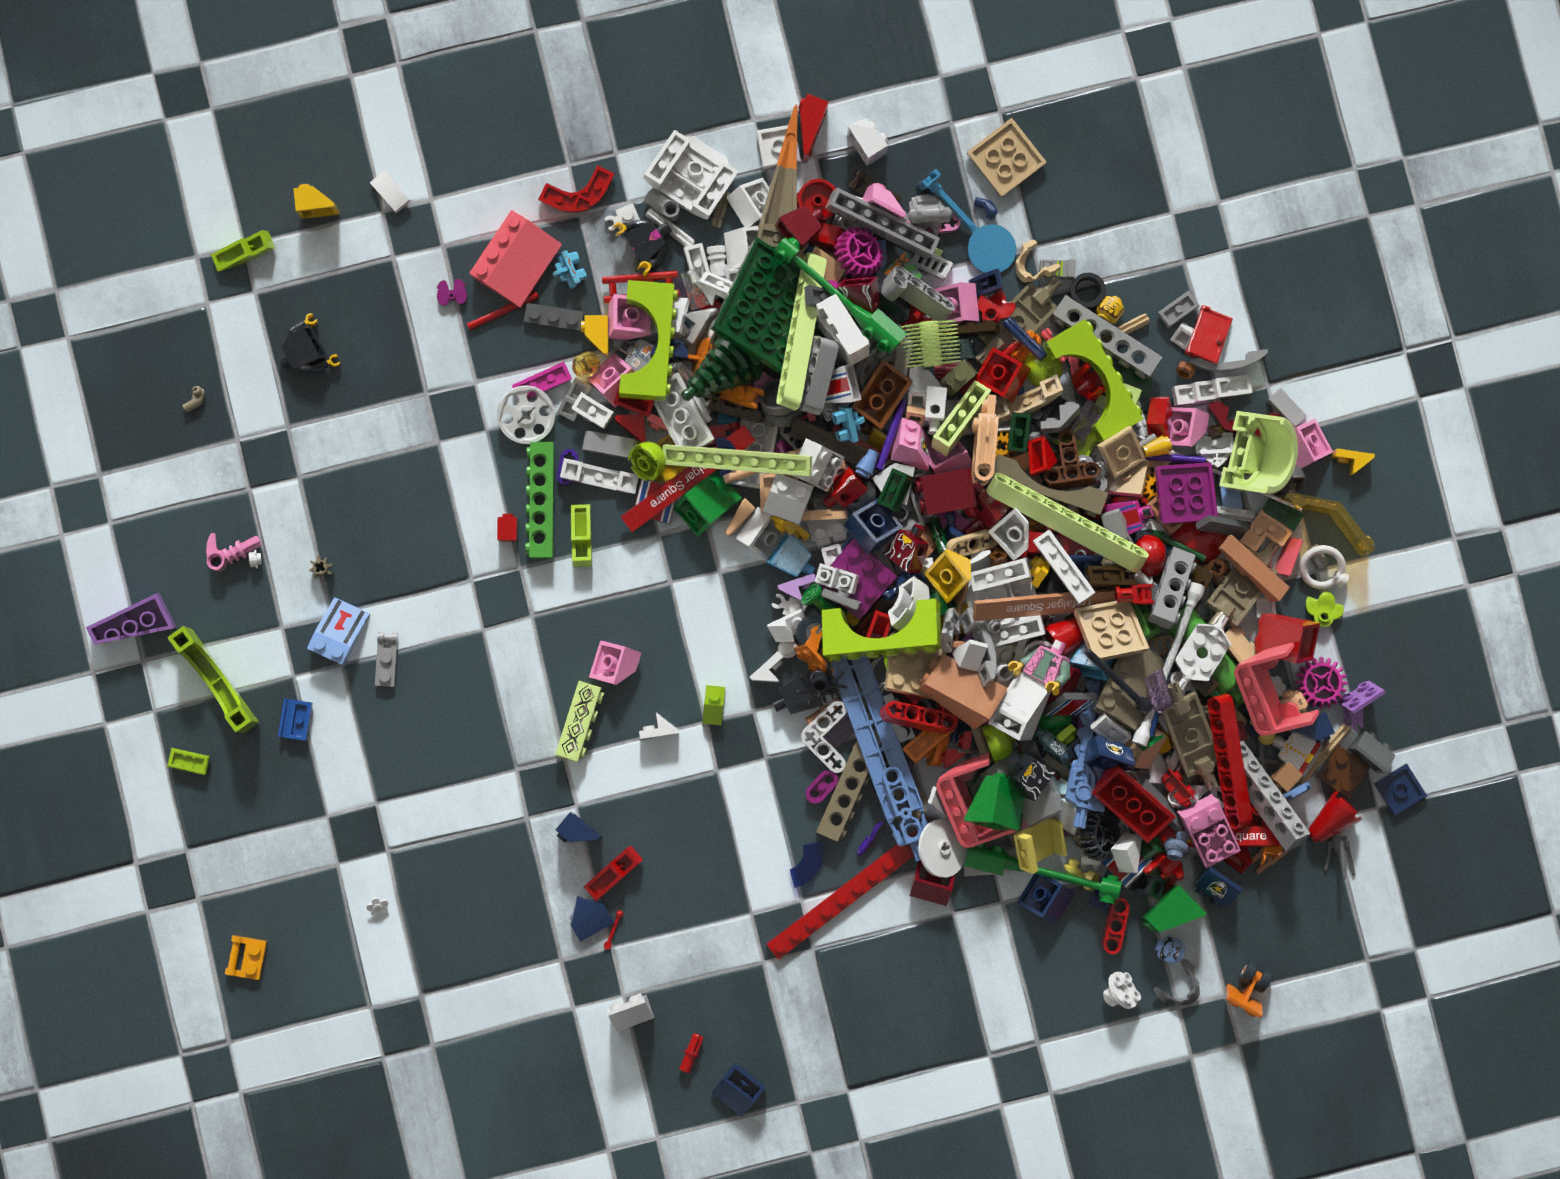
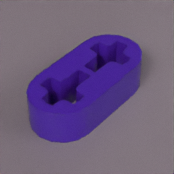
[557,449,578,486]

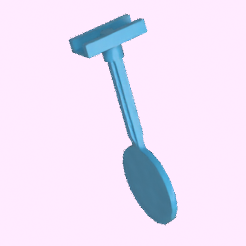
[916,169,1016,273]

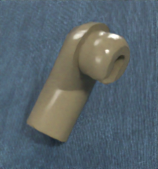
[182,386,205,413]

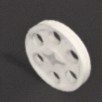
[497,386,555,444]

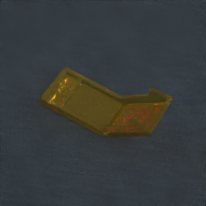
[1281,492,1375,557]

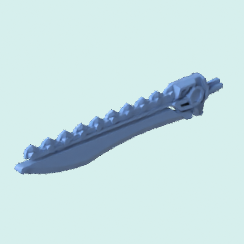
[1065,659,1115,829]

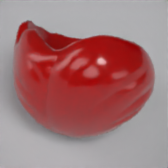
[1135,535,1166,577]

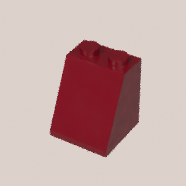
[914,468,977,515]

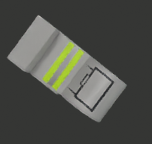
[1039,259,1076,280]

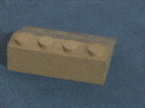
[1091,649,1175,732]

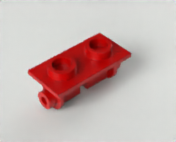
[1161,769,1197,808]

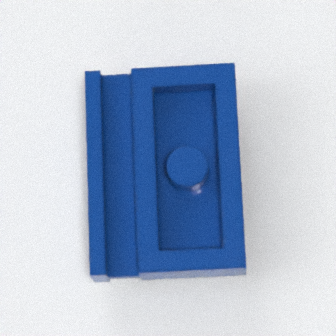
[278,698,313,741]

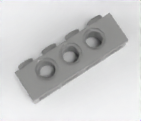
[1148,547,1196,629]

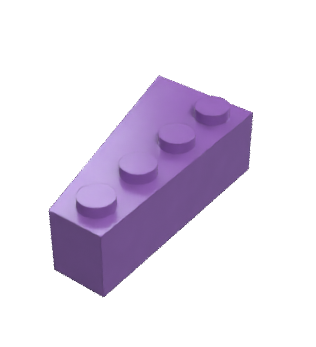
[86,593,176,645]

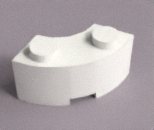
[888,576,930,631]

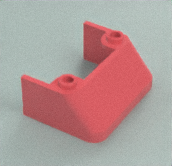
[1234,642,1319,736]
[936,752,1017,848]

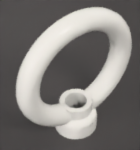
[1299,545,1349,589]

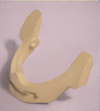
[1015,240,1061,282]

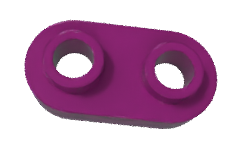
[805,770,838,804]

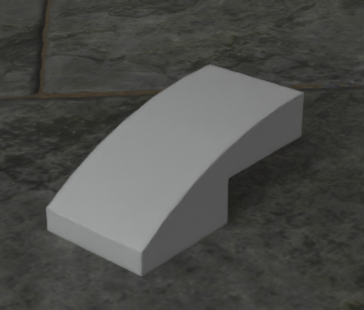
[557,377,593,422]

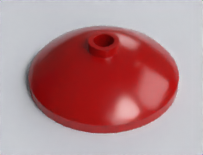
[1170,522,1227,563]

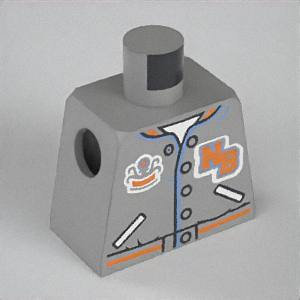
[619,339,654,372]

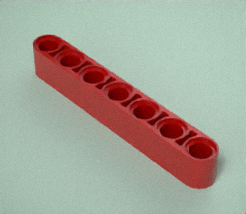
[1207,694,1252,830]

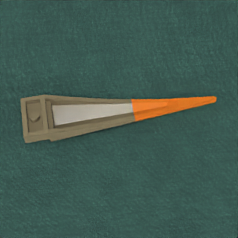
[757,104,798,249]

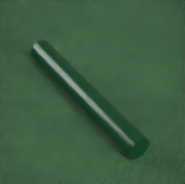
[1152,530,1206,563]

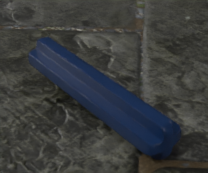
[1003,317,1047,361]

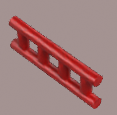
[602,270,680,304]

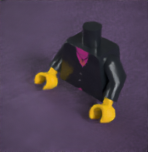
[612,220,672,276]
[279,313,340,372]

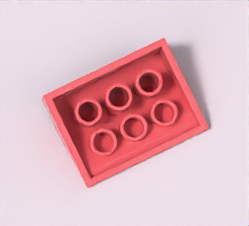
[470,210,562,308]

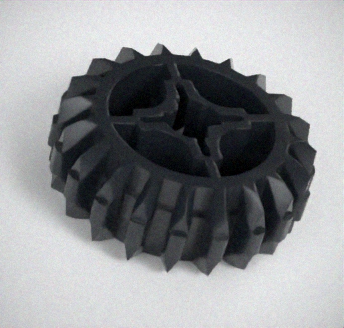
[1078,809,1122,861]

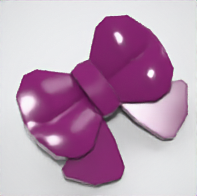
[437,279,467,306]

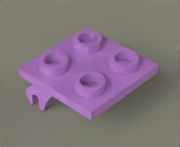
[1337,681,1386,731]

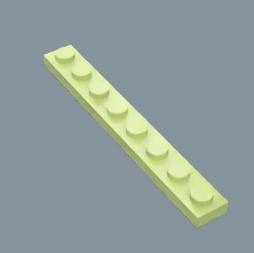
[663,444,813,476]

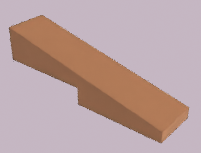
[1219,535,1290,602]

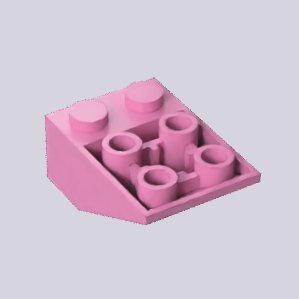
[1177,794,1241,868]

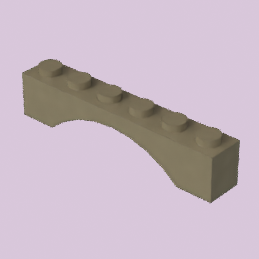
[992,454,1108,517]

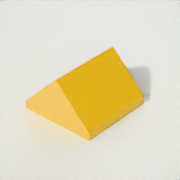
[924,549,971,603]

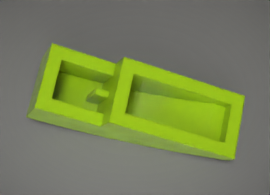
[211,230,276,272]
[571,504,592,567]

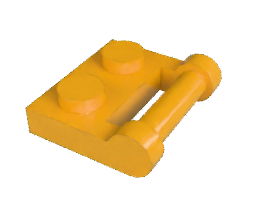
[225,935,267,980]

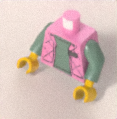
[1008,639,1070,695]

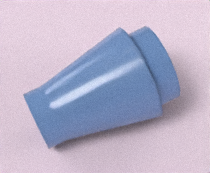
[855,449,879,479]

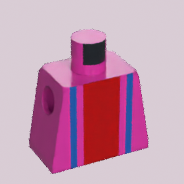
[1104,500,1153,535]

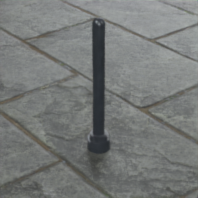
[1085,649,1153,715]

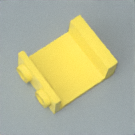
[1013,817,1067,874]

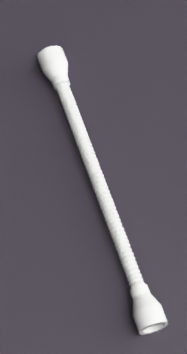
[1132,582,1205,747]

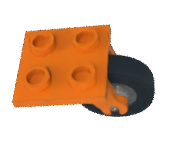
[794,616,834,675]

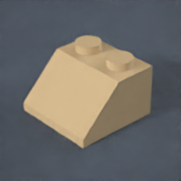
[1225,626,1258,664]

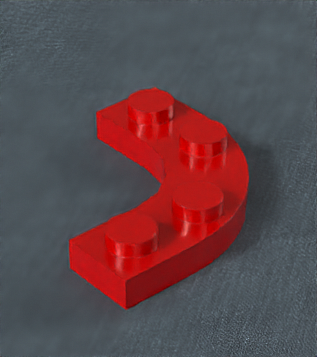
[538,165,615,213]

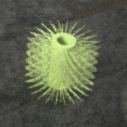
[900,320,960,368]

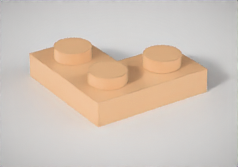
[1239,510,1293,552]

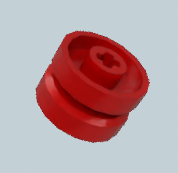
[797,179,836,223]

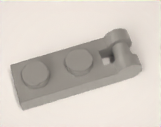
[375,632,398,687]

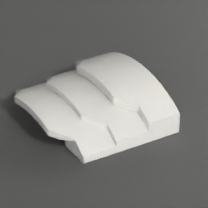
[643,130,739,219]
[966,558,1046,647]

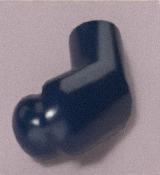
[973,197,998,220]

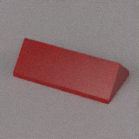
[1091,766,1176,843]

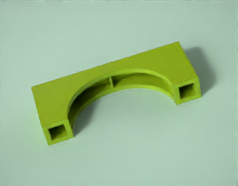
[619,280,678,401]
[1042,319,1143,443]
[822,599,942,662]
[167,626,260,734]

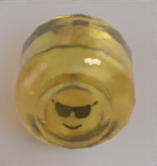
[572,351,601,379]

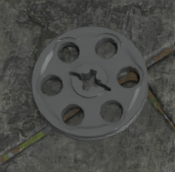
[855,341,897,392]

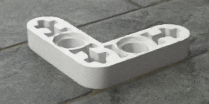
[801,700,846,773]

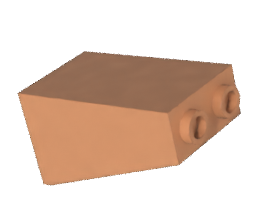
[918,653,1007,729]

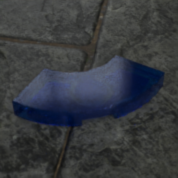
[789,841,823,888]

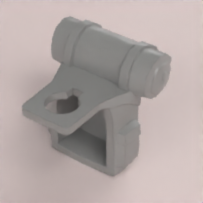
[908,194,952,237]

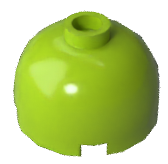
[1024,352,1063,387]
[628,442,666,481]
[982,724,1016,762]

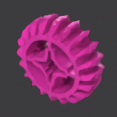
[834,227,884,278]
[1294,657,1348,709]

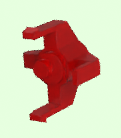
[1071,363,1106,401]
[1142,853,1184,895]

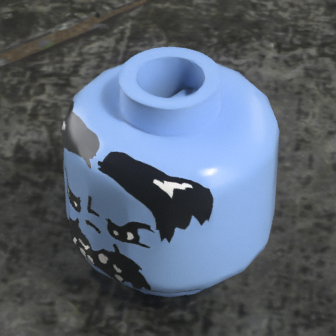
[1155,936,1186,964]

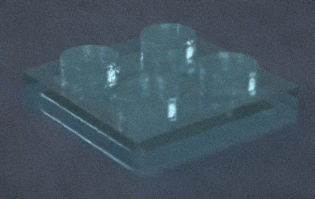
[1034,727,1073,771]

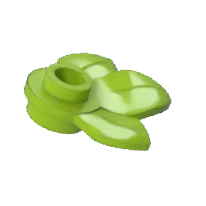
[1306,591,1344,628]

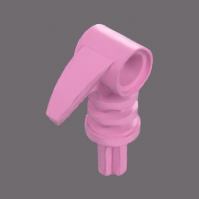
[206,533,262,571]

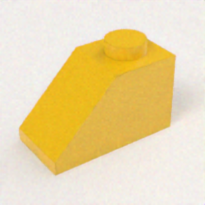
[581,315,609,356]

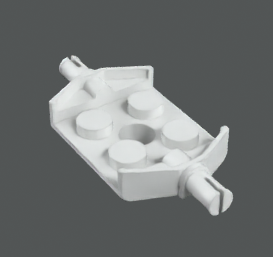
[1174,614,1231,691]

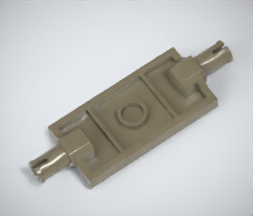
[975,276,1062,366]
[1205,540,1280,628]
[1159,682,1218,790]

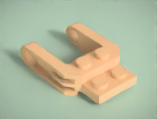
[971,395,998,487]
[759,460,848,521]

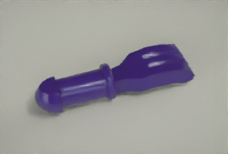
[857,821,883,856]

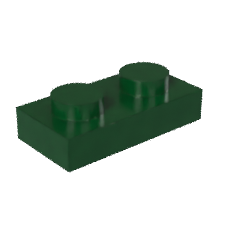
[1262,497,1304,532]

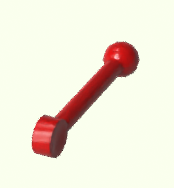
[604,910,623,949]

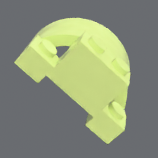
[1219,411,1298,494]

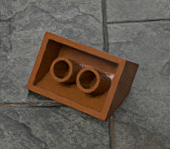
[850,359,913,429]

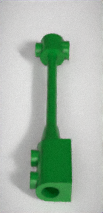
[773,237,907,354]
[964,843,1122,904]

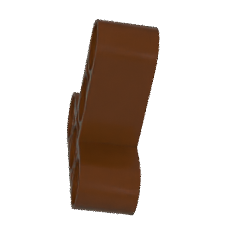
[1044,429,1101,490]

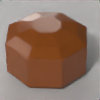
[1175,361,1196,379]

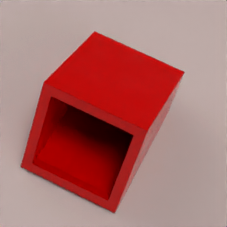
[1254,613,1320,664]

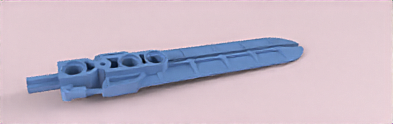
[831,656,928,861]

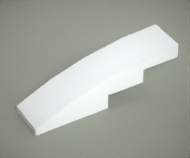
[1171,374,1253,406]

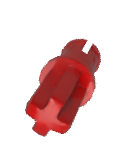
[679,1033,704,1073]

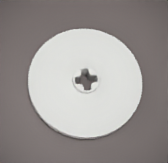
[918,819,967,878]

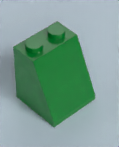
[674,470,742,538]
[964,773,1024,831]
[1141,885,1207,932]

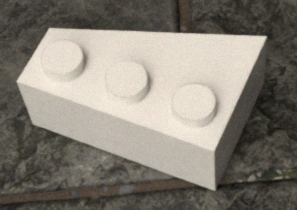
[816,294,870,366]

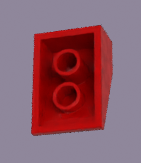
[798,93,829,163]

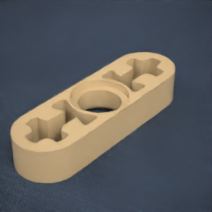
[946,529,998,556]

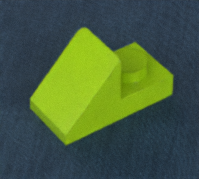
[702,685,725,726]

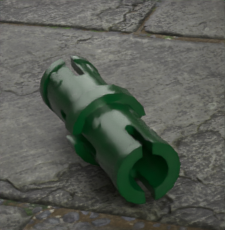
[928,518,947,556]

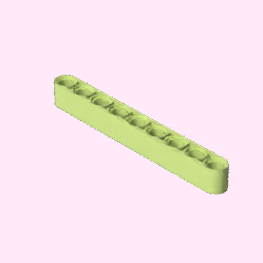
[776,252,827,411]
[986,473,1149,573]

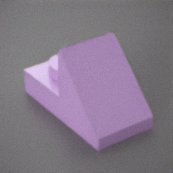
[777,574,816,601]

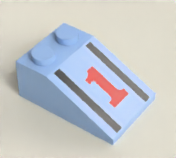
[307,597,370,666]

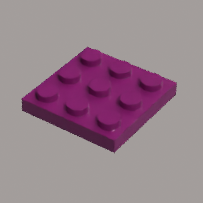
[1154,462,1218,525]
[818,538,898,620]

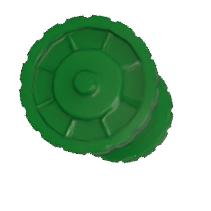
[801,583,848,615]

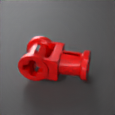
[1115,584,1154,605]

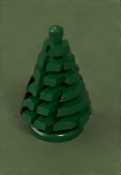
[681,335,766,401]

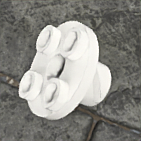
[1103,972,1141,1009]

